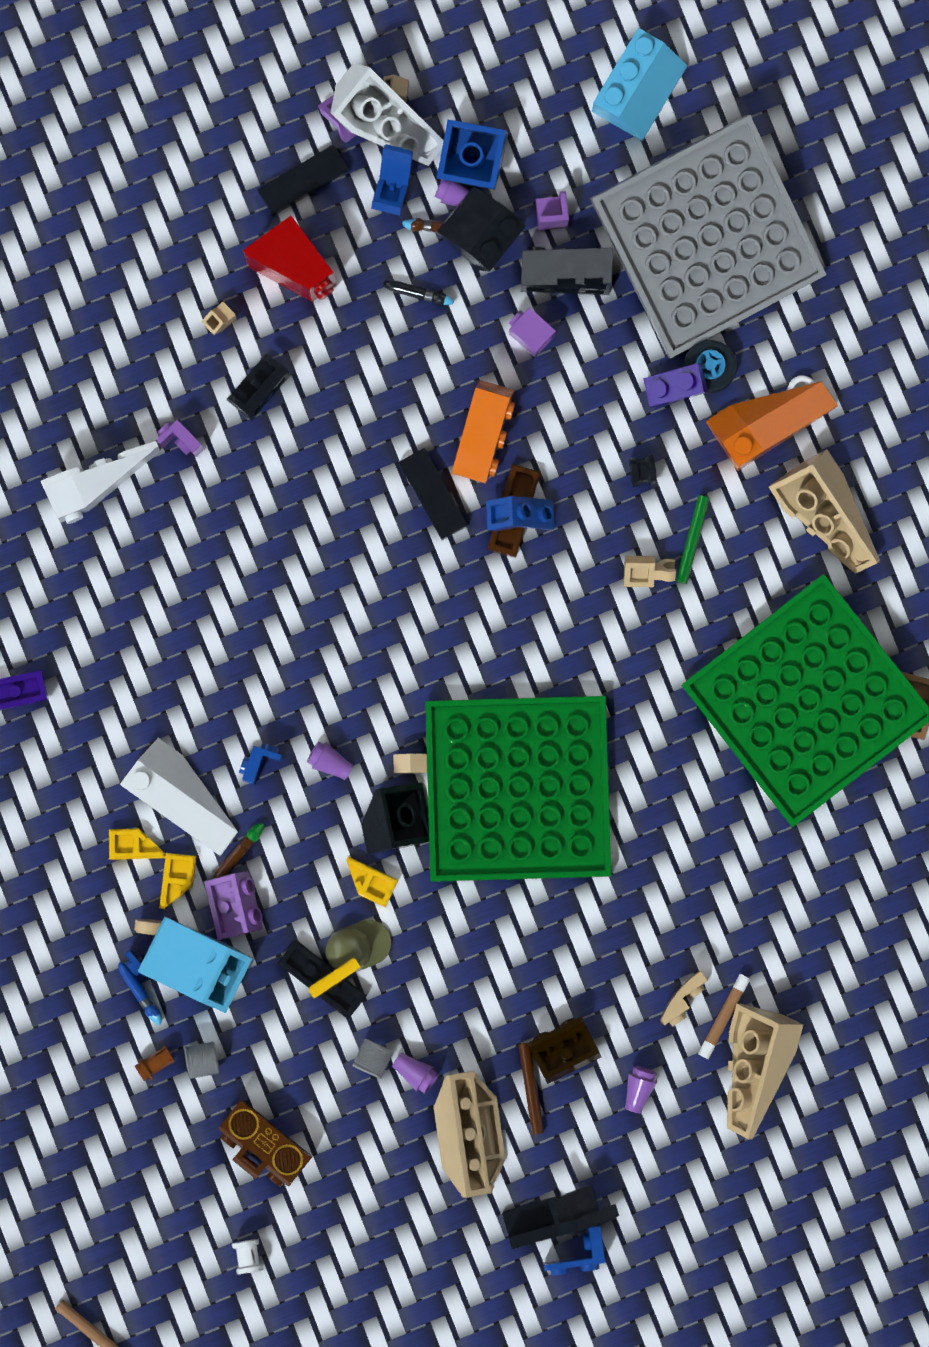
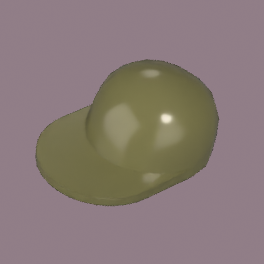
[325,920,391,972]

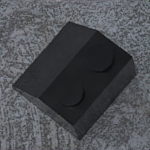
[436,186,527,272]

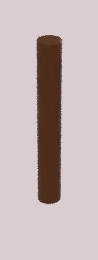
[518,1043,544,1135]

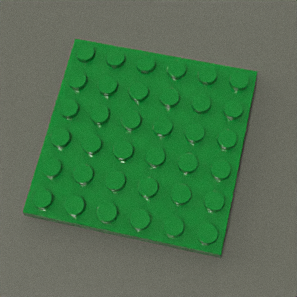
[681,574,929,828]
[425,696,611,882]

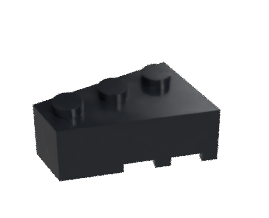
[521,247,613,295]

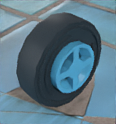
[683,340,737,394]

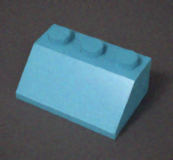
[592,28,688,141]

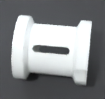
[232,1239,263,1274]

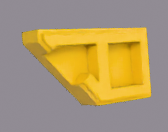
[109,829,166,860]
[159,853,197,909]
[346,856,399,908]
[308,958,361,999]

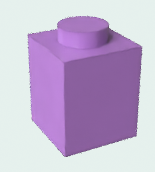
[509,307,556,358]

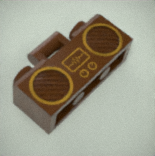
[218,1099,313,1187]

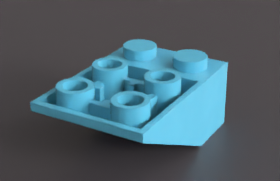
[138,916,253,1013]

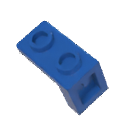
[486,496,555,531]
[543,1224,605,1275]

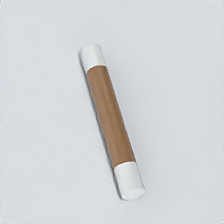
[698,974,750,1059]

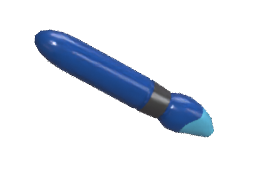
[118,962,162,1025]

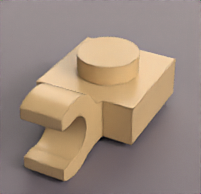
[623,556,676,587]

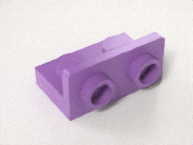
[204,871,263,940]

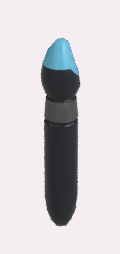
[383,280,454,305]

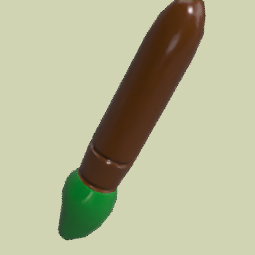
[214,823,265,879]

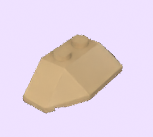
[434,1071,506,1198]

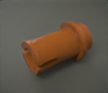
[135,1046,175,1081]

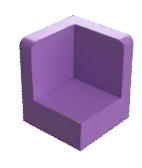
[536,191,569,231]

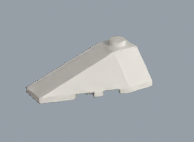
[330,63,444,166]
[41,441,160,524]
[120,738,238,856]

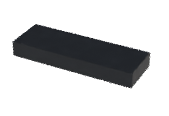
[257,145,349,216]
[399,448,468,541]
[278,939,367,1019]

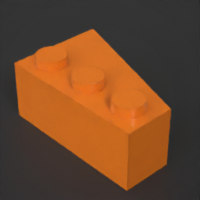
[451,380,515,483]

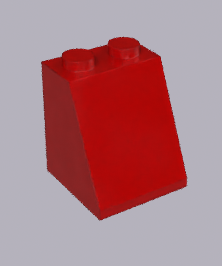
[243,216,336,302]

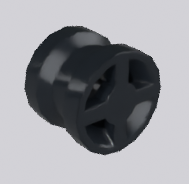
[629,455,657,487]

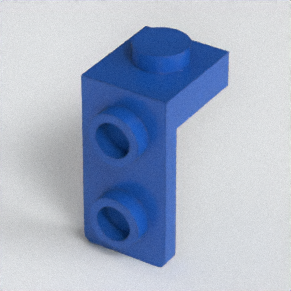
[371,144,413,216]

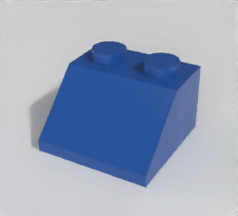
[437,119,508,190]

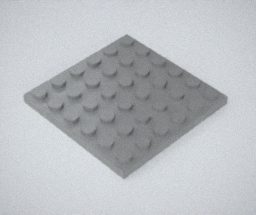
[590,114,826,358]

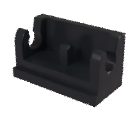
[226,354,290,421]

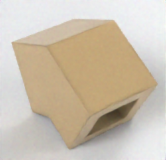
[383,75,409,102]
[201,301,237,335]
[393,754,427,774]

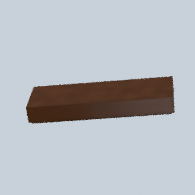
[487,464,541,558]

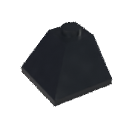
[361,782,429,855]

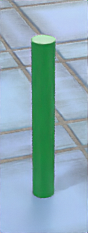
[676,495,710,584]

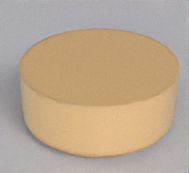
[134,919,162,935]

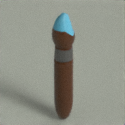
[402,218,444,233]

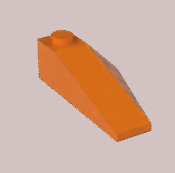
[705,381,838,471]

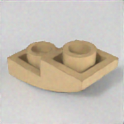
[660,971,708,1027]

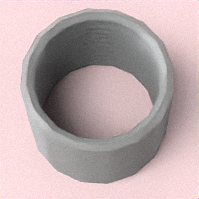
[352,1039,393,1079]
[184,1041,219,1079]

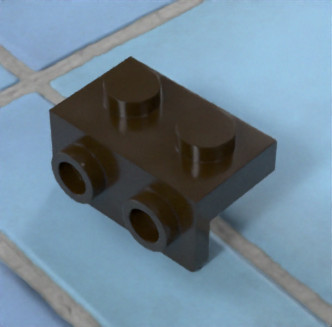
[528,1017,601,1084]

